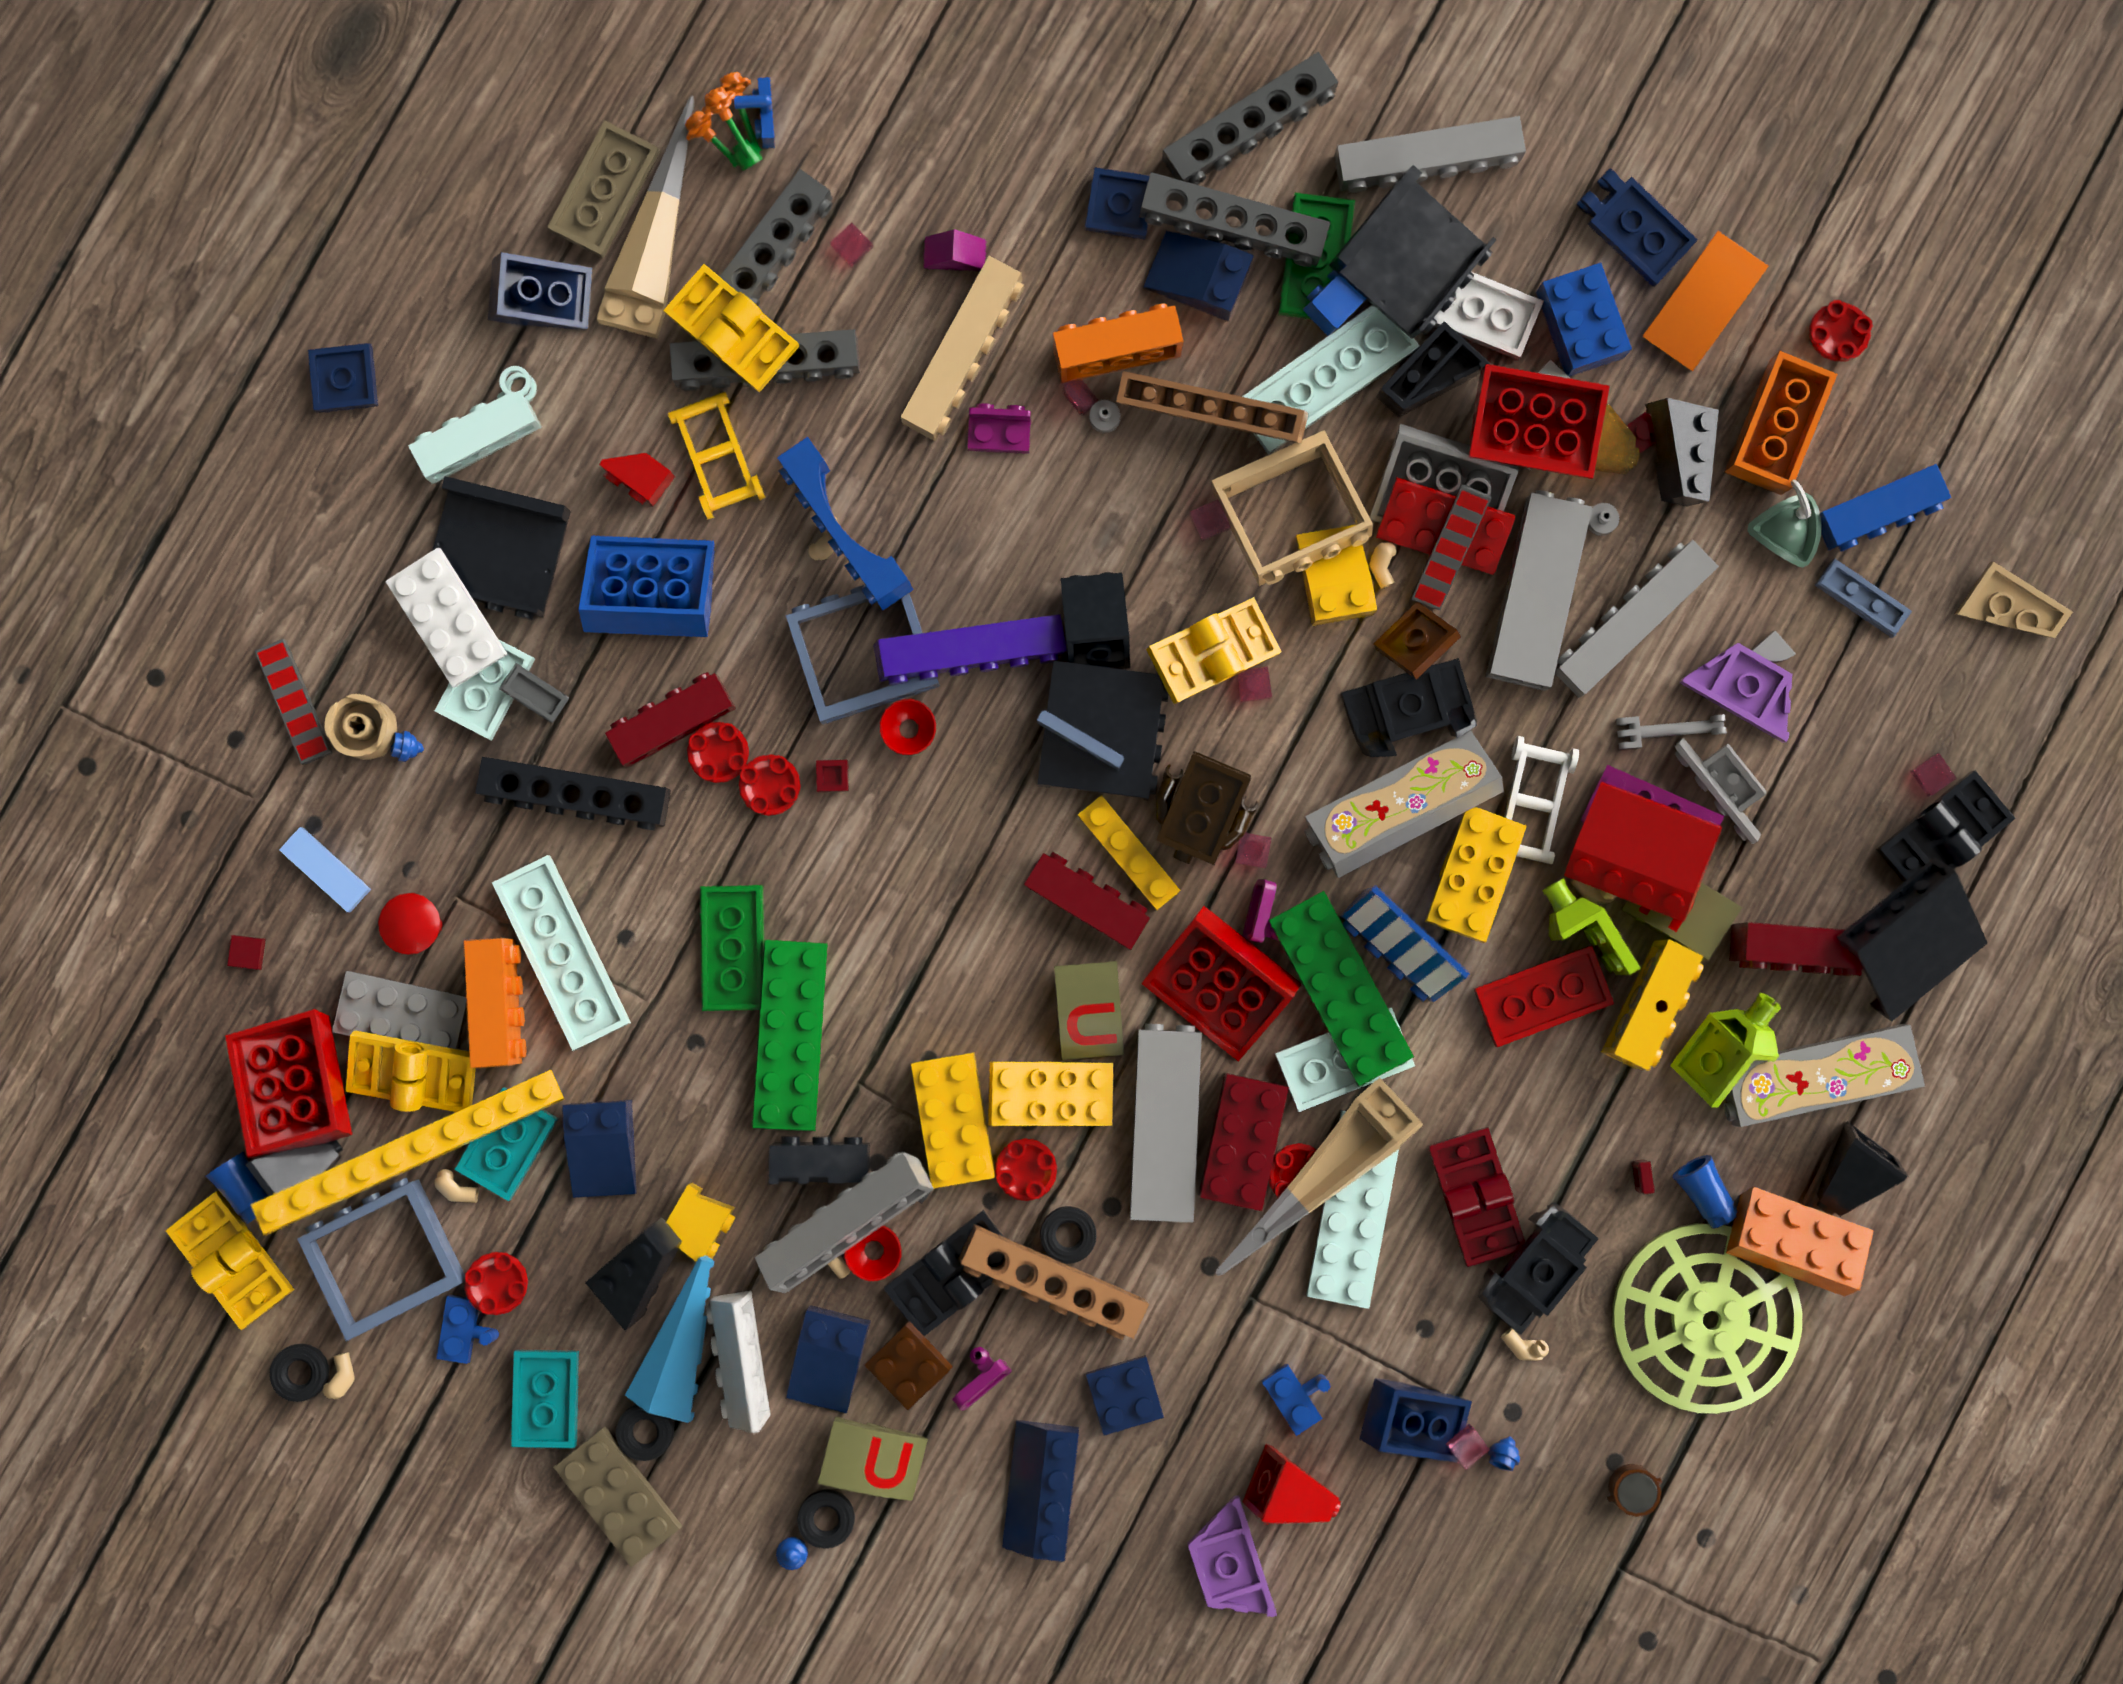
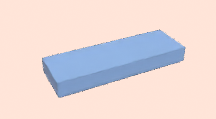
[279,827,371,912]

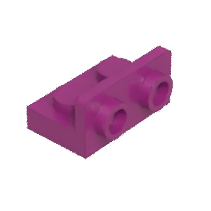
[968,403,1031,454]

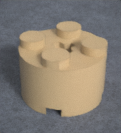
[325,694,397,760]

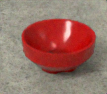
[880,699,936,755]
[844,1225,902,1281]

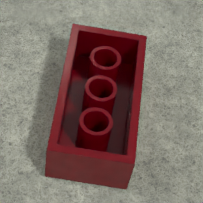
[1729,922,1863,976]
[1198,1072,1289,1211]

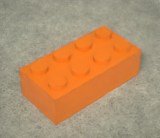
[1053,304,1184,384]
[1725,351,1838,495]
[464,938,526,1068]
[1726,1187,1873,1297]

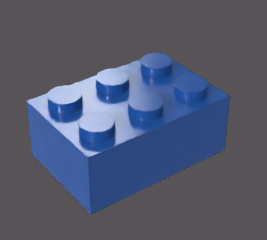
[1536,262,1632,377]

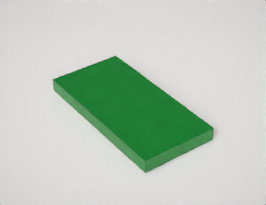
[1278,192,1356,319]
[700,885,764,1011]

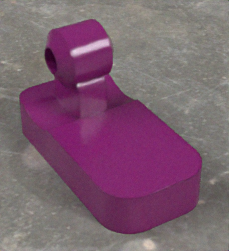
[1242,879,1278,943]
[952,1347,1012,1411]

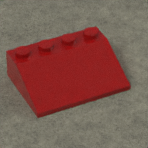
[1469,364,1610,479]
[1564,782,1722,922]
[1141,906,1302,1062]
[225,1009,353,1157]

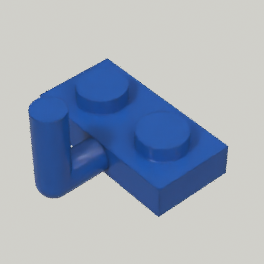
[734,77,775,149]
[436,1295,499,1364]
[1261,1363,1330,1436]

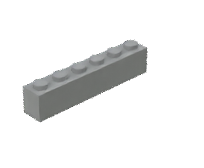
[1334,116,1526,193]
[1555,540,1719,698]
[755,1152,934,1294]

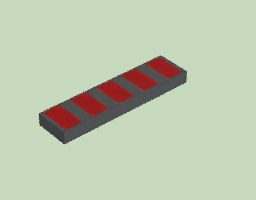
[1412,484,1491,611]
[255,639,333,765]

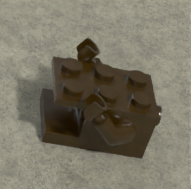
[1156,751,1259,865]

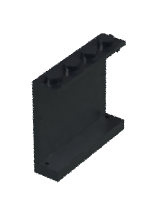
[1329,165,1496,339]
[432,476,571,620]
[1037,661,1169,801]
[1837,857,1988,1022]

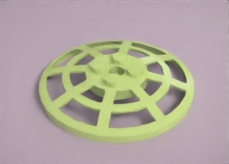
[1612,1223,1802,1414]

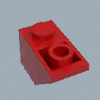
[599,453,675,506]

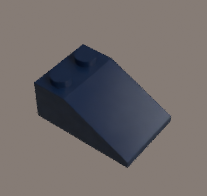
[1143,230,1254,322]
[488,252,592,330]
[562,1100,637,1198]
[786,1305,871,1414]
[1359,1378,1472,1462]

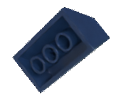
[1002,1420,1079,1562]

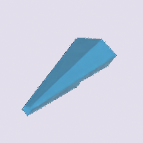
[625,1255,714,1423]

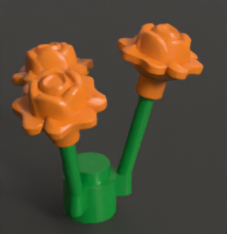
[685,72,763,171]

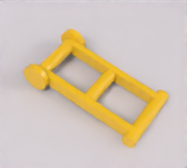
[668,391,766,520]

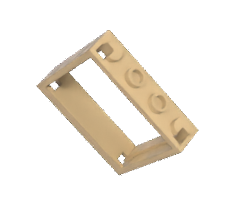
[1211,430,1373,586]

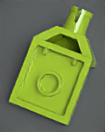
[1542,878,1640,975]
[1670,993,1781,1108]

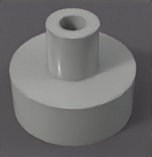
[1089,400,1120,433]
[1588,503,1619,536]

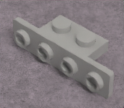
[1675,738,1767,844]

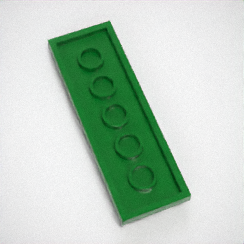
[1269,891,1414,1087]
[752,940,828,1131]

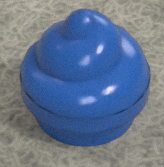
[390,730,424,762]
[1488,1436,1520,1471]
[776,1537,808,1570]

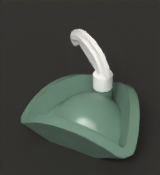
[1748,479,1821,567]

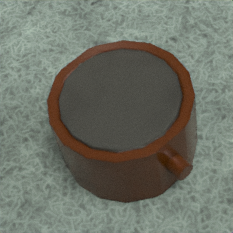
[1607,1464,1662,1517]

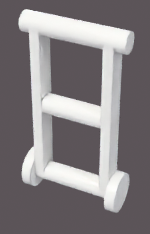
[1504,736,1579,864]

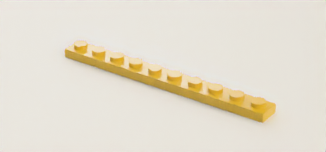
[251,1070,565,1235]

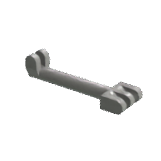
[1616,714,1727,750]

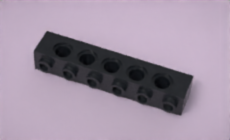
[475,756,671,831]

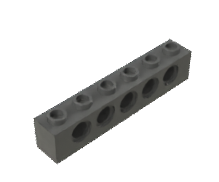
[1162,52,1338,185]
[720,169,833,306]
[1139,172,1330,267]
[670,329,860,391]

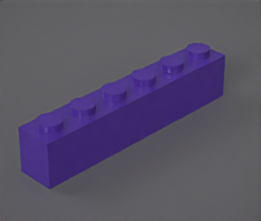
[873,614,1067,685]

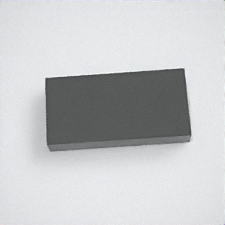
[499,663,569,724]

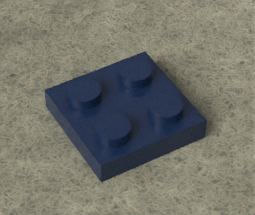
[1085,167,1150,240]
[308,343,378,413]
[1086,1355,1164,1436]

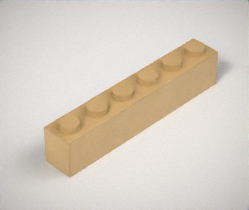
[901,256,1024,441]

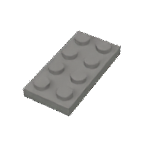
[332,971,467,1049]

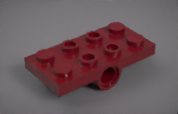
[1427,1127,1525,1267]

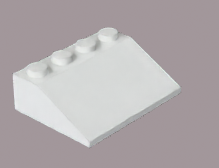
[706,1291,770,1433]

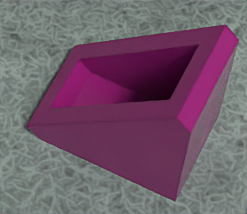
[924,229,986,271]

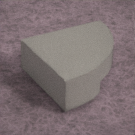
[1752,631,1796,662]

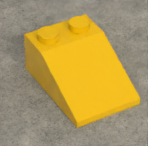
[1296,524,1377,626]

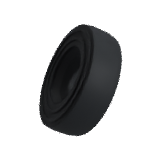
[1040,1206,1096,1264]
[269,1344,329,1402]
[616,1404,674,1461]
[797,1489,855,1549]

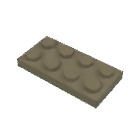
[547,120,661,258]
[554,1426,682,1567]

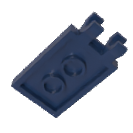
[1576,168,1698,287]

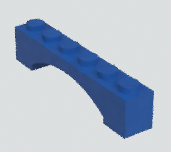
[777,437,914,610]

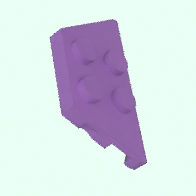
[1680,643,1792,743]
[1188,1495,1277,1617]

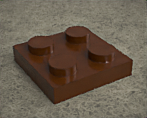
[1373,602,1461,680]
[864,1321,953,1410]

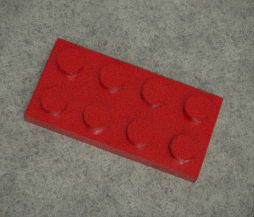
[1376,477,1515,575]
[1473,945,1614,1047]

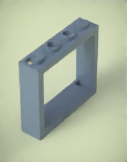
[786,585,940,725]
[297,1178,465,1341]

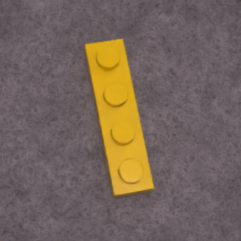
[1077,795,1181,911]

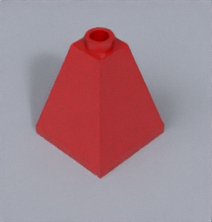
[1242,1444,1341,1523]

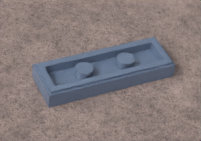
[1815,559,1912,638]
[1037,710,1124,770]

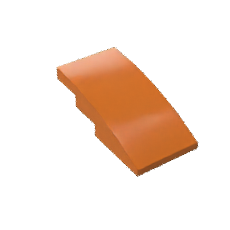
[1642,231,1768,371]

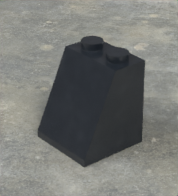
[1060,572,1131,669]

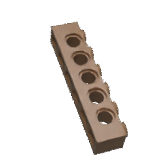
[1116,371,1309,444]
[959,1224,1149,1340]

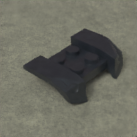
[1340,658,1477,757]
[1478,1202,1599,1335]

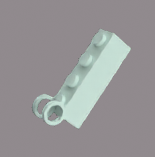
[408,366,542,484]

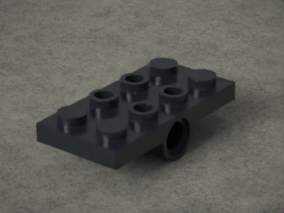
[1876,770,2016,882]
[883,1210,1004,1336]

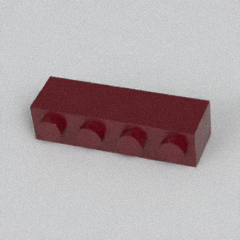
[605,672,736,768]
[1024,852,1150,950]

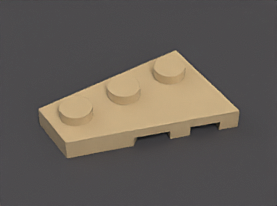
[1955,562,2073,638]

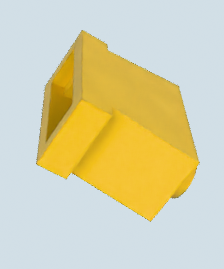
[666,1183,736,1262]

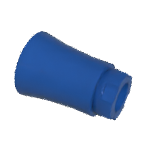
[205,1151,268,1224]
[1673,1155,1738,1228]

